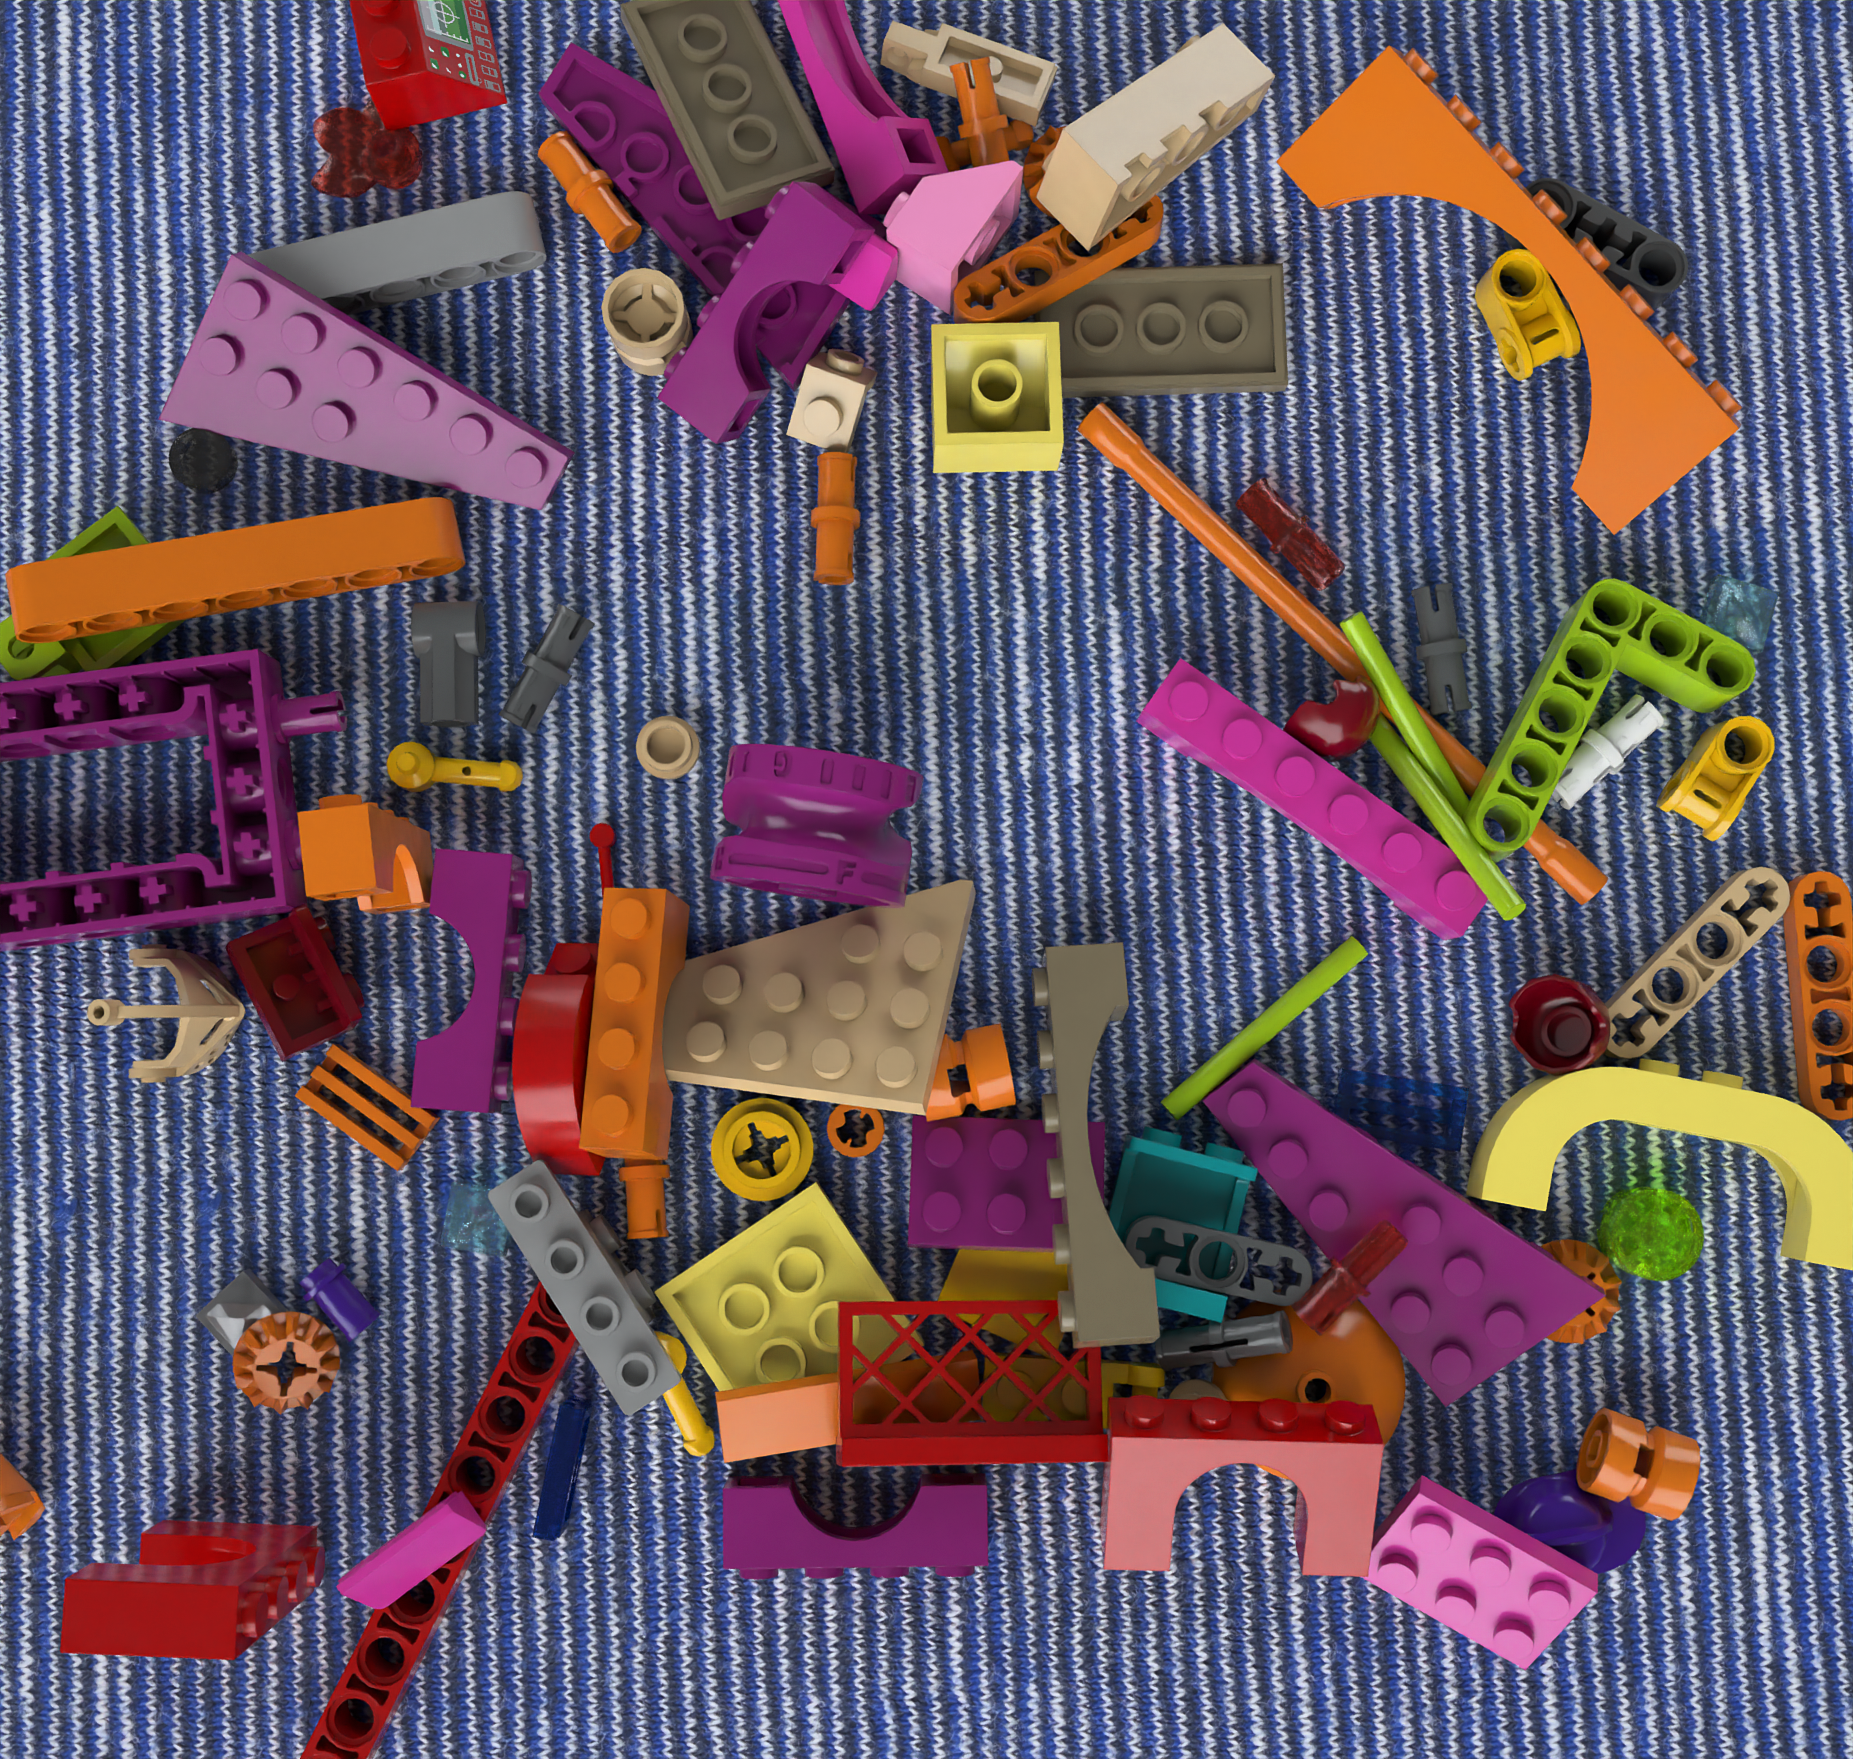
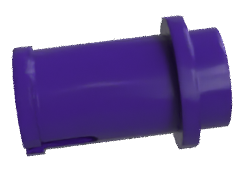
[299,1257,381,1342]

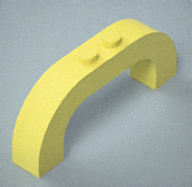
[1466,1059,1853,1270]

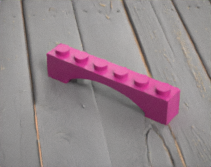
[778,0,949,215]
[1136,658,1488,941]

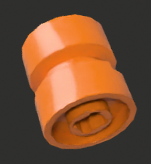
[926,1023,1016,1122]
[1576,1407,1700,1521]

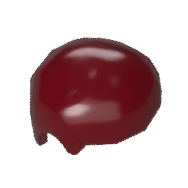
[1283,675,1380,762]
[1509,974,1610,1076]

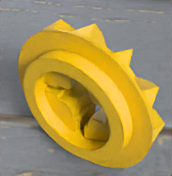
[711,1098,814,1201]

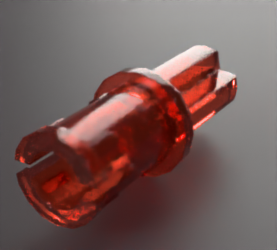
[1235,477,1345,591]
[1291,1220,1408,1336]

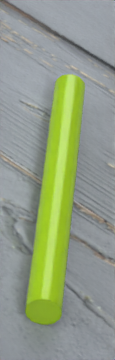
[1339,611,1486,831]
[1369,713,1526,921]
[1160,936,1368,1121]

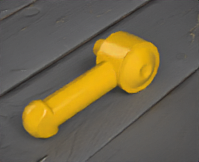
[387,742,523,792]
[654,1331,716,1457]

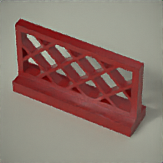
[836,1300,1109,1467]

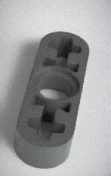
[1123,1215,1312,1306]

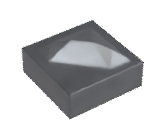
[195,1269,288,1357]

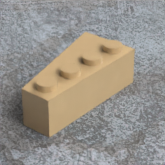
[1036,23,1275,251]

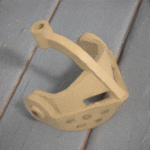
[87,944,245,1083]

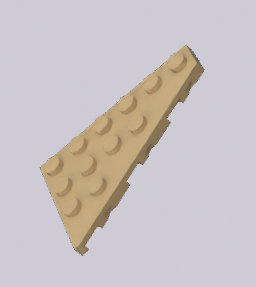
[662,879,976,1116]

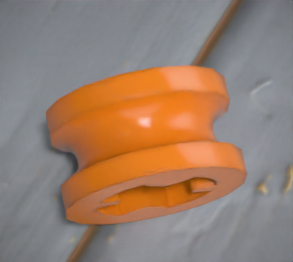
[827,1104,885,1158]

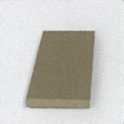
[620,0,835,221]
[1034,263,1288,398]

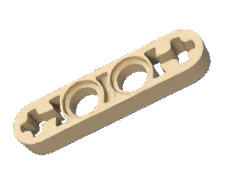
[1604,867,1790,1059]

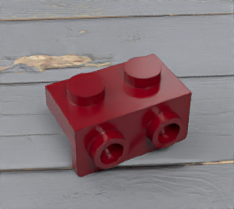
[225,903,364,1062]

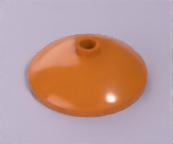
[1211,1285,1406,1480]

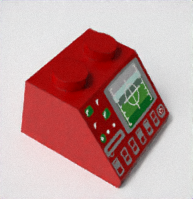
[349,0,508,132]

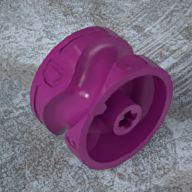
[709,744,924,908]

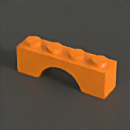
[297,794,434,915]
[579,888,690,1160]

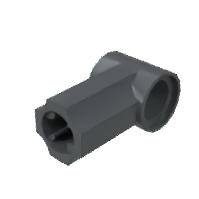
[411,601,486,728]

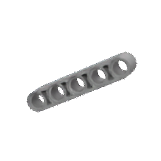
[248,191,546,315]

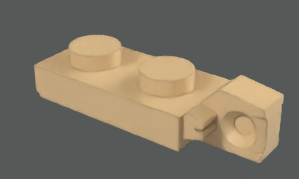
[881,21,1058,127]

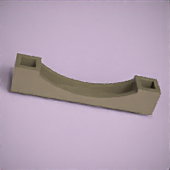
[1031,942,1160,1348]

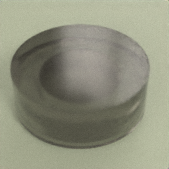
[169,428,238,494]

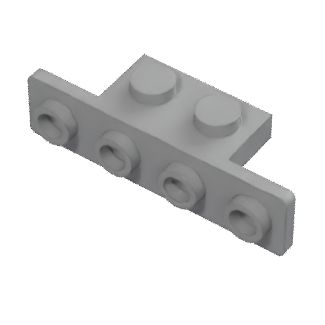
[488,1160,681,1415]

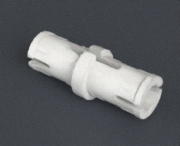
[1551,694,1664,810]

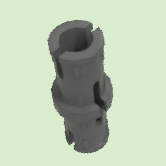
[1411,583,1472,715]
[498,604,595,734]
[1155,1310,1293,1371]

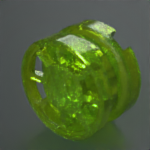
[1597,1186,1704,1281]

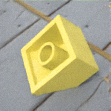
[931,322,1064,473]

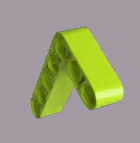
[1461,578,1756,863]

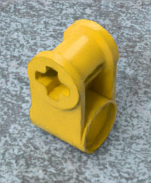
[1475,248,1581,381]
[1656,716,1775,842]

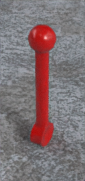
[589,823,617,897]

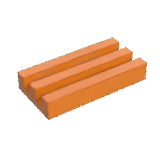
[295,1044,440,1171]

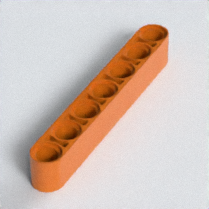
[5,497,466,643]

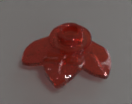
[311,98,423,198]

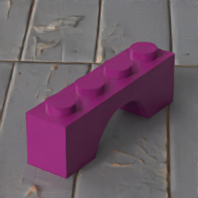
[657,181,875,444]
[411,848,532,1113]
[723,1473,988,1580]

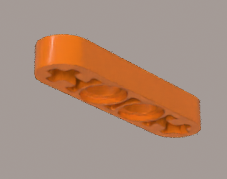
[954,195,1164,324]
[1783,871,1853,1121]

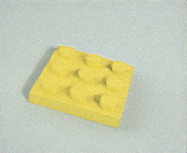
[654,1181,924,1391]

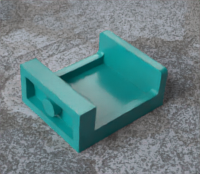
[1107,1126,1258,1323]

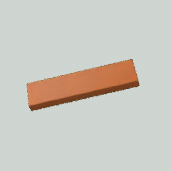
[715,1350,982,1463]

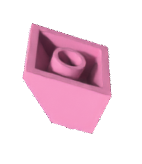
[884,160,1023,315]

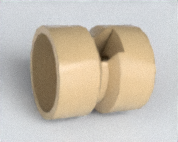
[601,268,694,376]

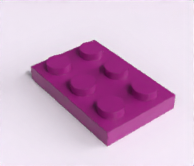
[908,1115,1105,1253]

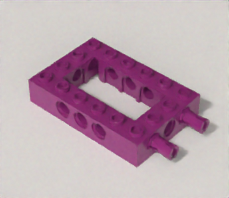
[0,649,347,952]

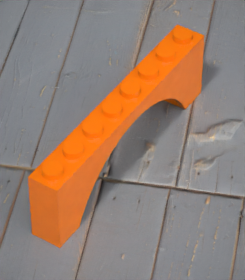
[1276,45,1742,535]

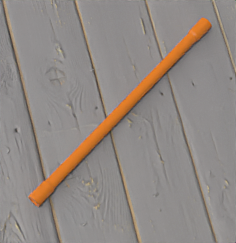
[1077,402,1609,905]

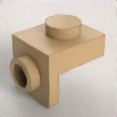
[786,349,877,453]

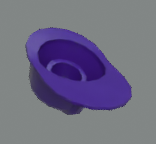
[1493,1469,1646,1574]

